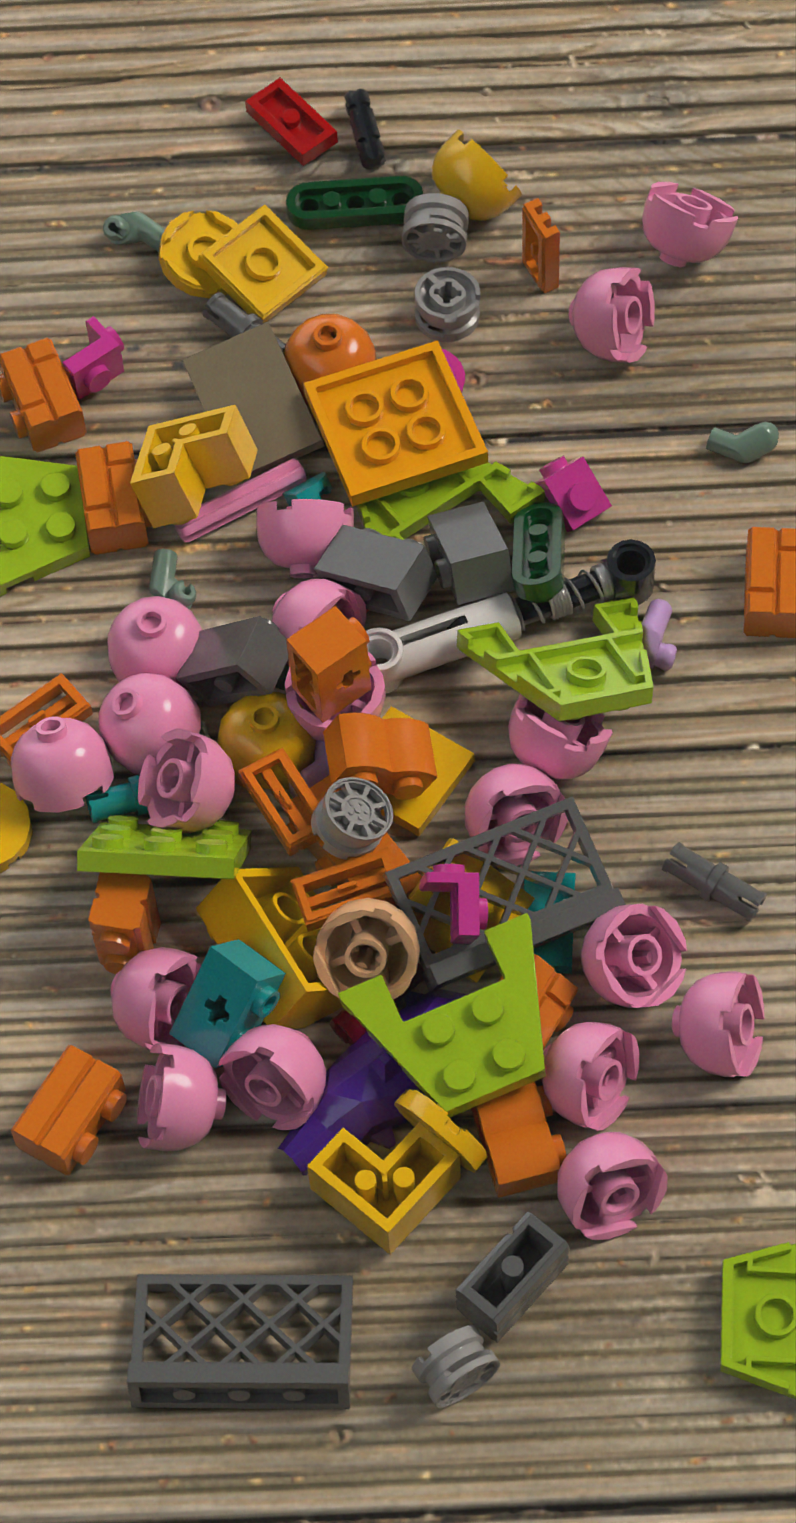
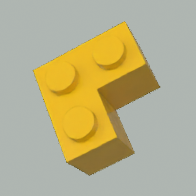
[130,405,258,528]
[307,1122,461,1255]

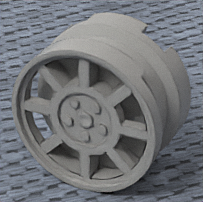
[402,193,469,262]
[415,267,480,342]
[311,777,393,860]
[412,1325,500,1408]

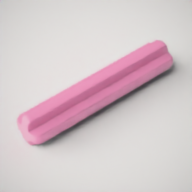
[175,459,306,543]

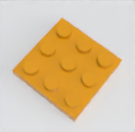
[303,340,488,507]

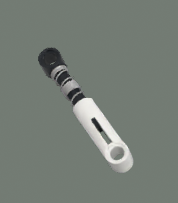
[366,539,656,694]

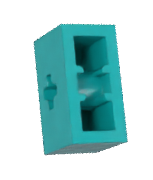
[169,939,286,1068]

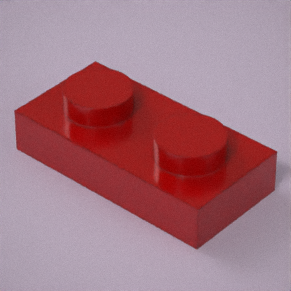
[245,77,338,166]

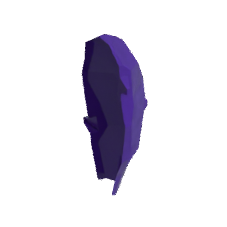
[277,989,467,1176]

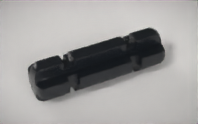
[345,88,386,170]

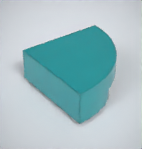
[282,472,333,506]

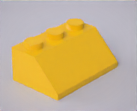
[195,867,343,1029]

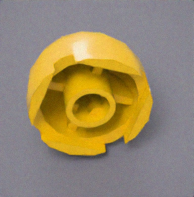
[432,129,522,221]
[217,692,316,790]

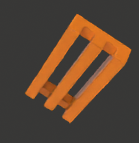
[522,198,560,294]
[0,673,93,768]
[238,747,319,856]
[290,847,402,932]

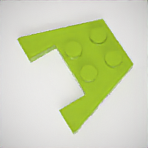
[0,456,90,597]
[356,462,545,540]
[456,597,654,721]
[338,913,546,1118]
[720,1242,796,1400]

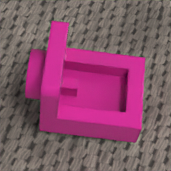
[63,316,124,401]
[534,455,612,532]
[420,864,488,944]

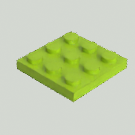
[77,815,252,879]

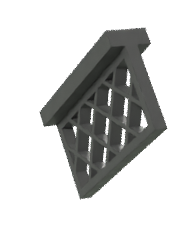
[383,796,626,992]
[127,1274,353,1409]

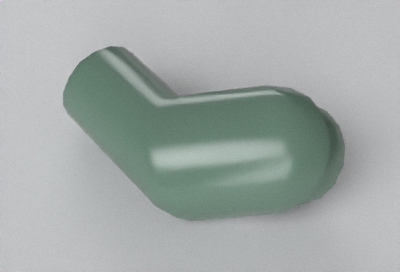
[706,422,779,463]

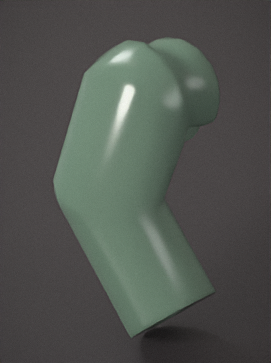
[103,212,165,252]
[149,549,196,609]

